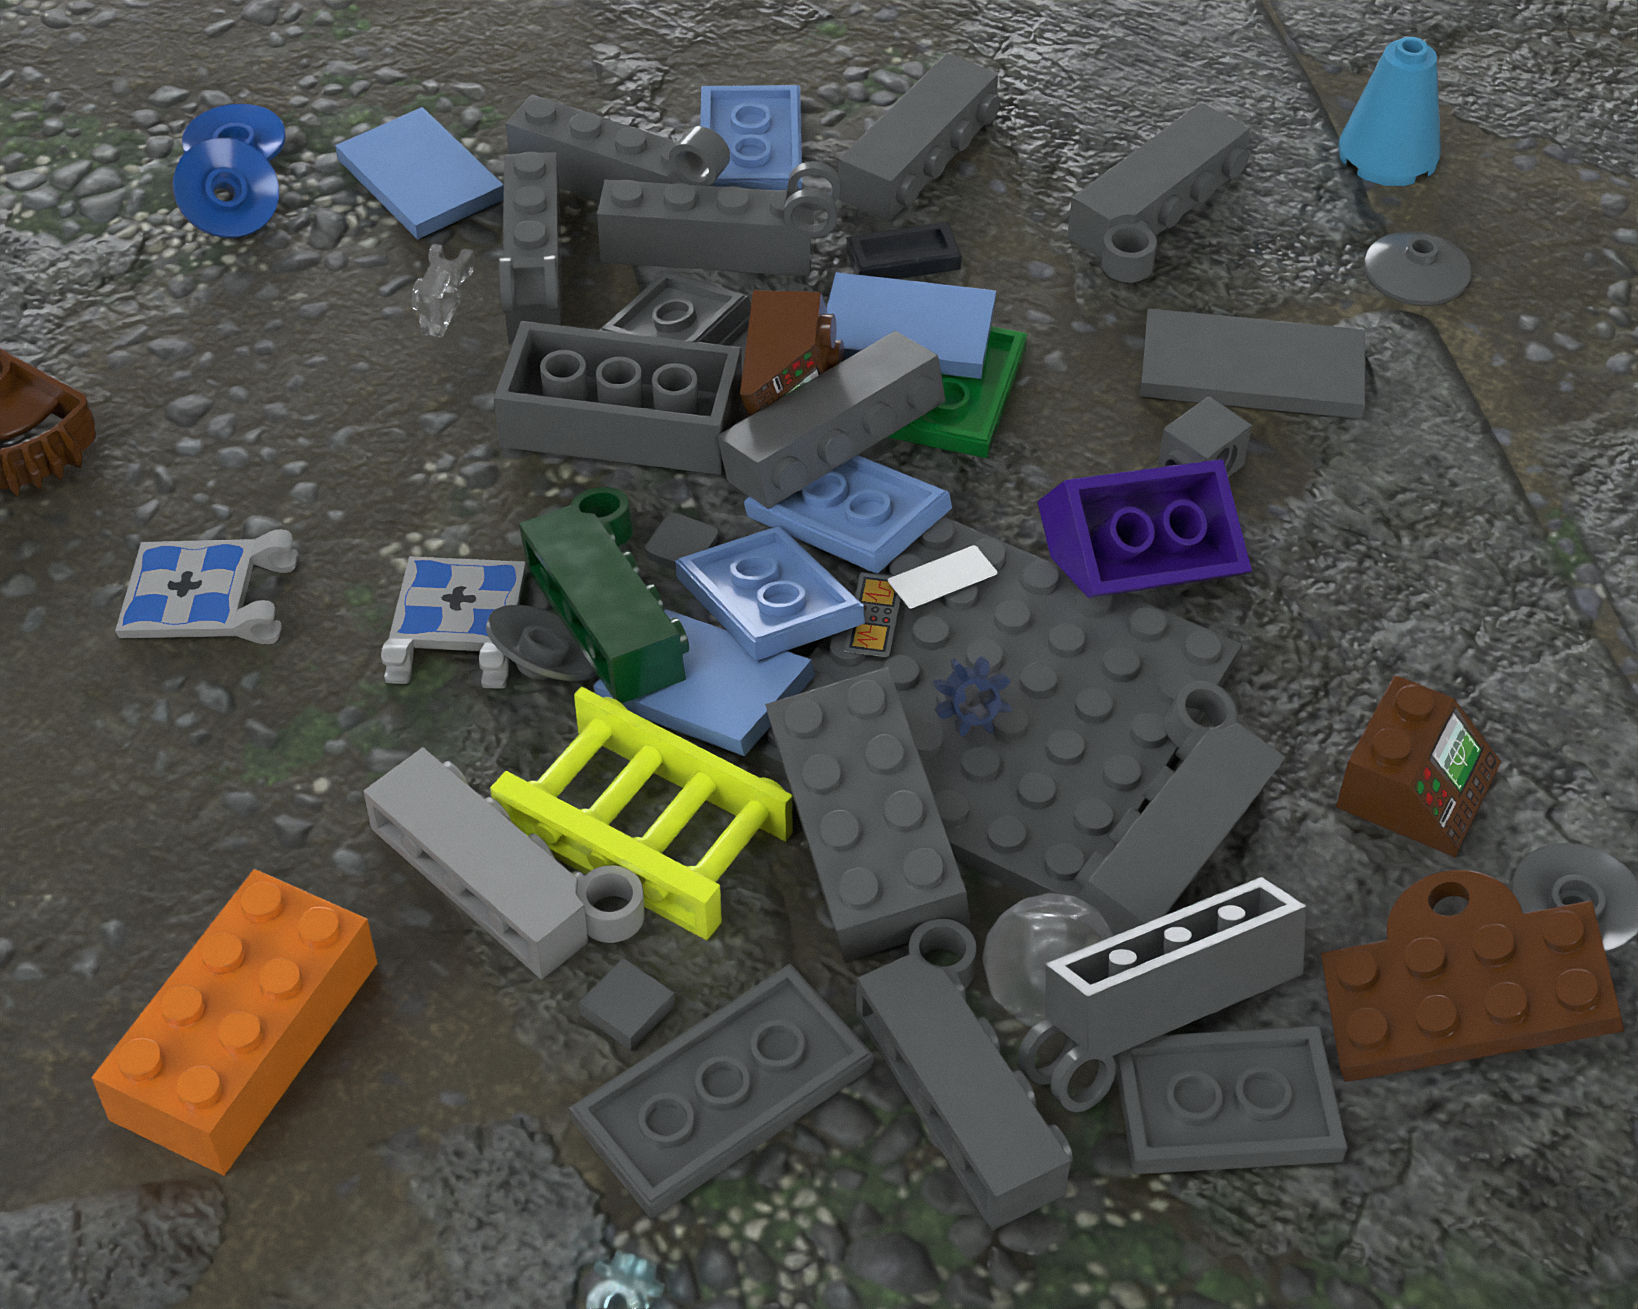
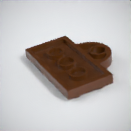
[1321,870,1624,1082]

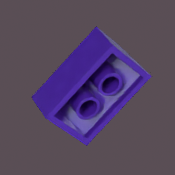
[1037,459,1252,598]

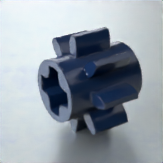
[933,656,1012,736]

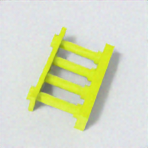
[490,686,793,941]

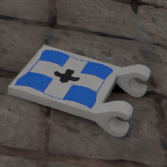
[115,529,299,644]
[381,556,526,688]

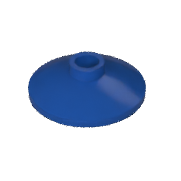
[182,104,286,161]
[173,138,279,238]

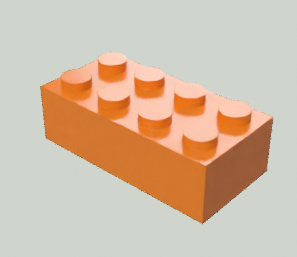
[91,869,378,1176]

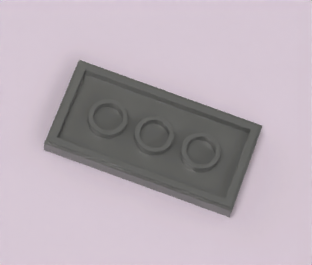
[1140,308,1365,419]
[569,964,874,1219]

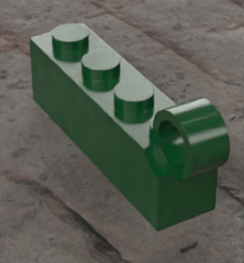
[519,487,689,704]

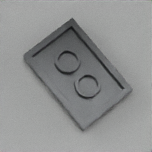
[1113,1026,1347,1174]

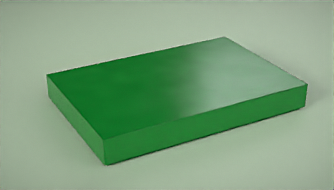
[888,326,1028,458]

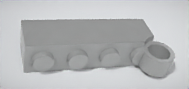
[363,747,645,980]

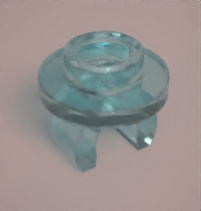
[586,1250,665,1309]

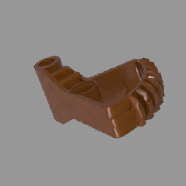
[0,348,96,497]

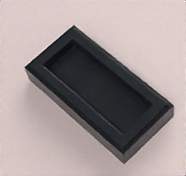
[846,222,962,279]

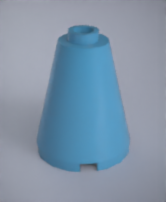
[1338,37,1441,186]

